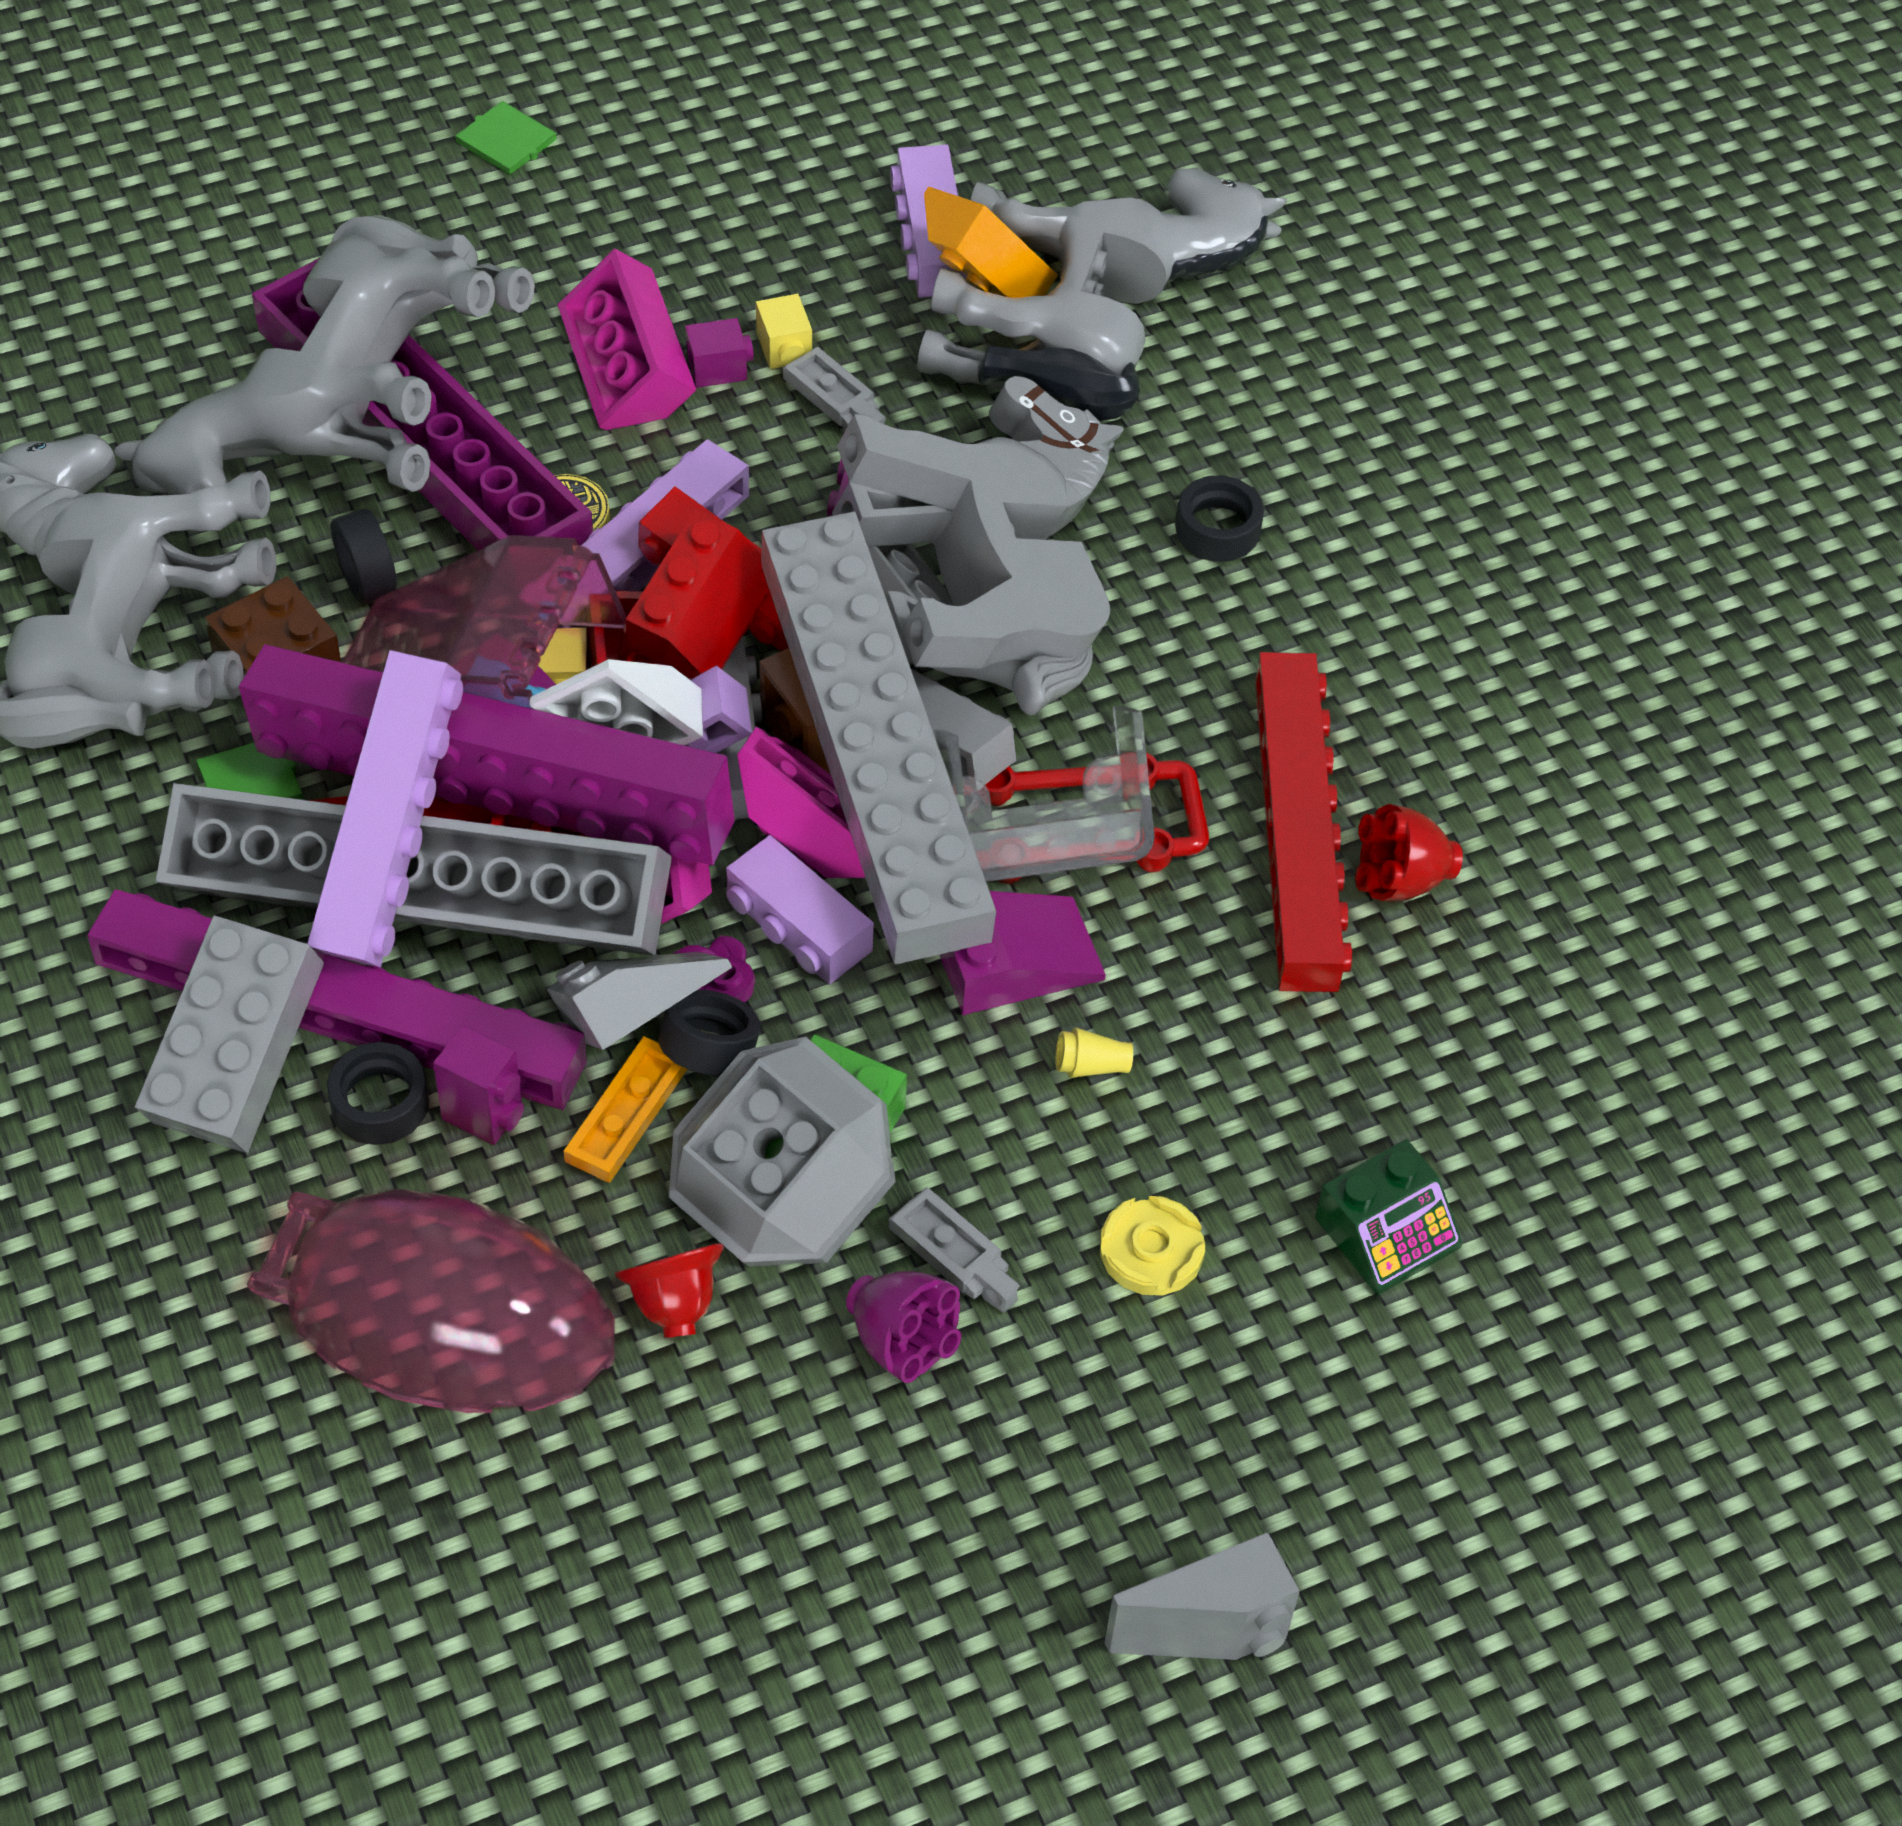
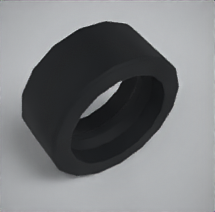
[1175,475,1264,562]
[330,508,397,604]
[658,990,761,1076]
[327,1042,429,1145]

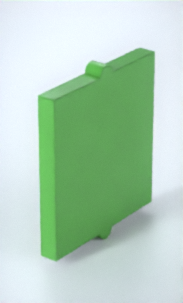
[455,101,557,175]
[197,743,303,800]

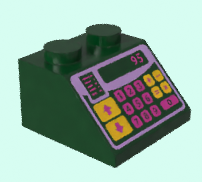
[1315,1139,1463,1296]

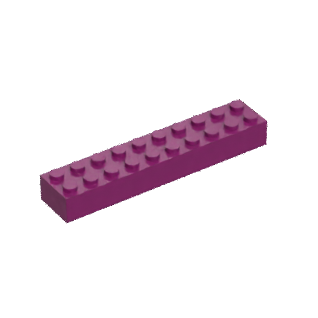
[252,258,593,592]
[238,644,735,866]

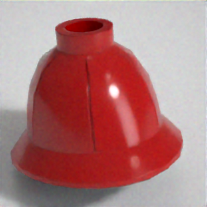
[615,1243,724,1338]

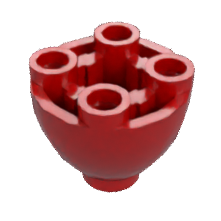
[1355,804,1463,902]

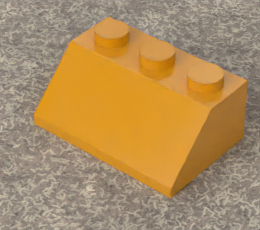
[924,186,1058,298]

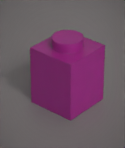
[685,318,754,388]

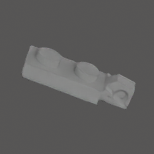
[783,347,886,429]
[889,1187,1019,1313]

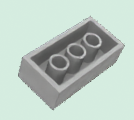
[135,915,324,1154]

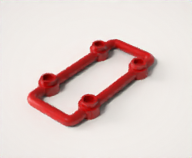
[950,751,1209,884]

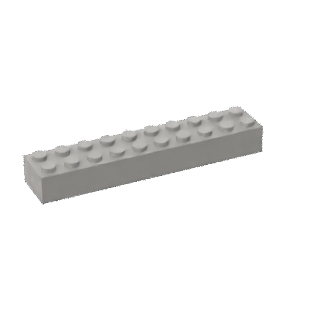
[761,511,996,965]
[155,783,672,956]

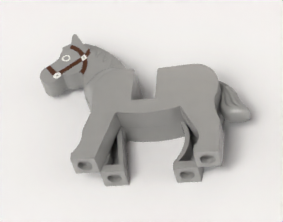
[832,376,1124,716]

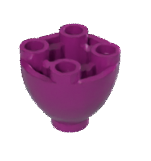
[846,1271,961,1383]

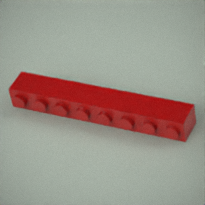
[1255,652,1352,992]

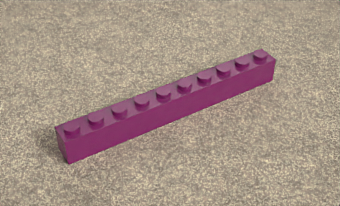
[87,889,587,1111]

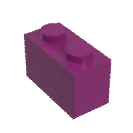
[433,1025,524,1145]

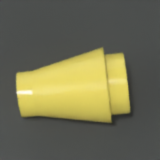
[1055,1027,1133,1078]

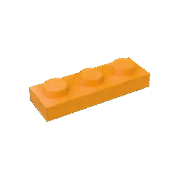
[564,1036,688,1183]

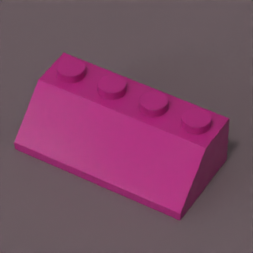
[557,248,696,430]

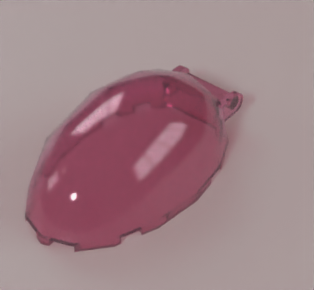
[247,1189,615,1413]

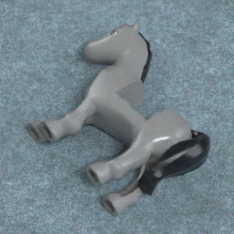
[917,168,1287,421]

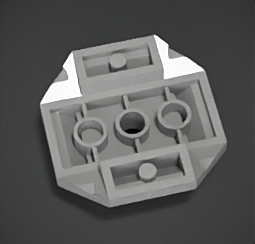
[669,1036,896,1267]

